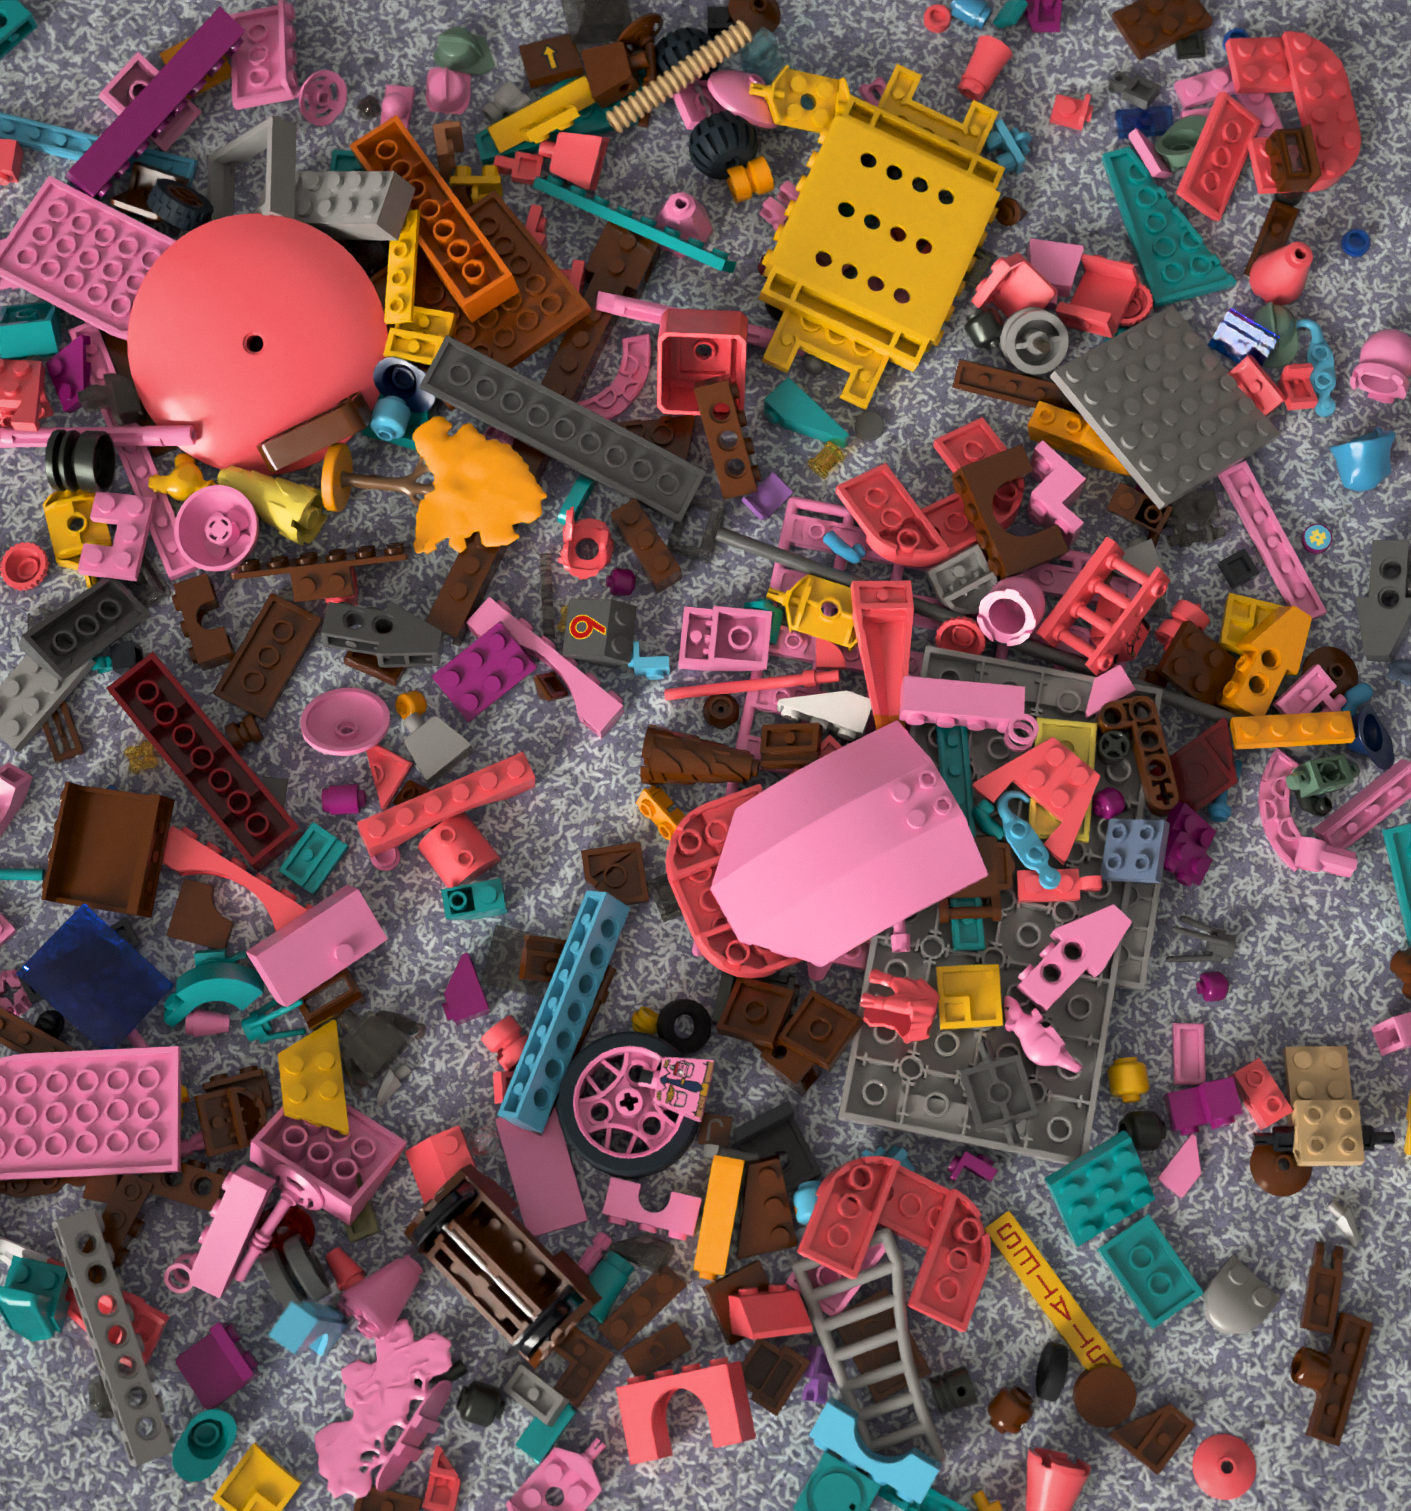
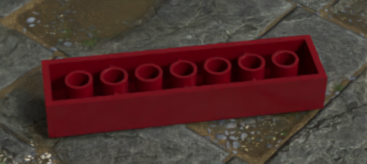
[106,651,304,873]

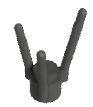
[1166,916,1236,963]

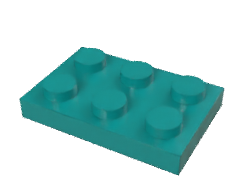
[1096,1214,1204,1329]

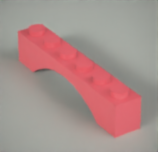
[357,752,536,858]
[162,825,313,931]

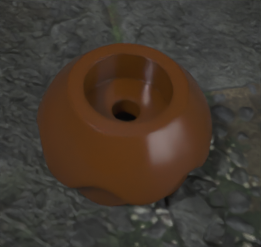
[703,694,739,729]

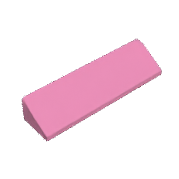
[1312,759,1411,850]

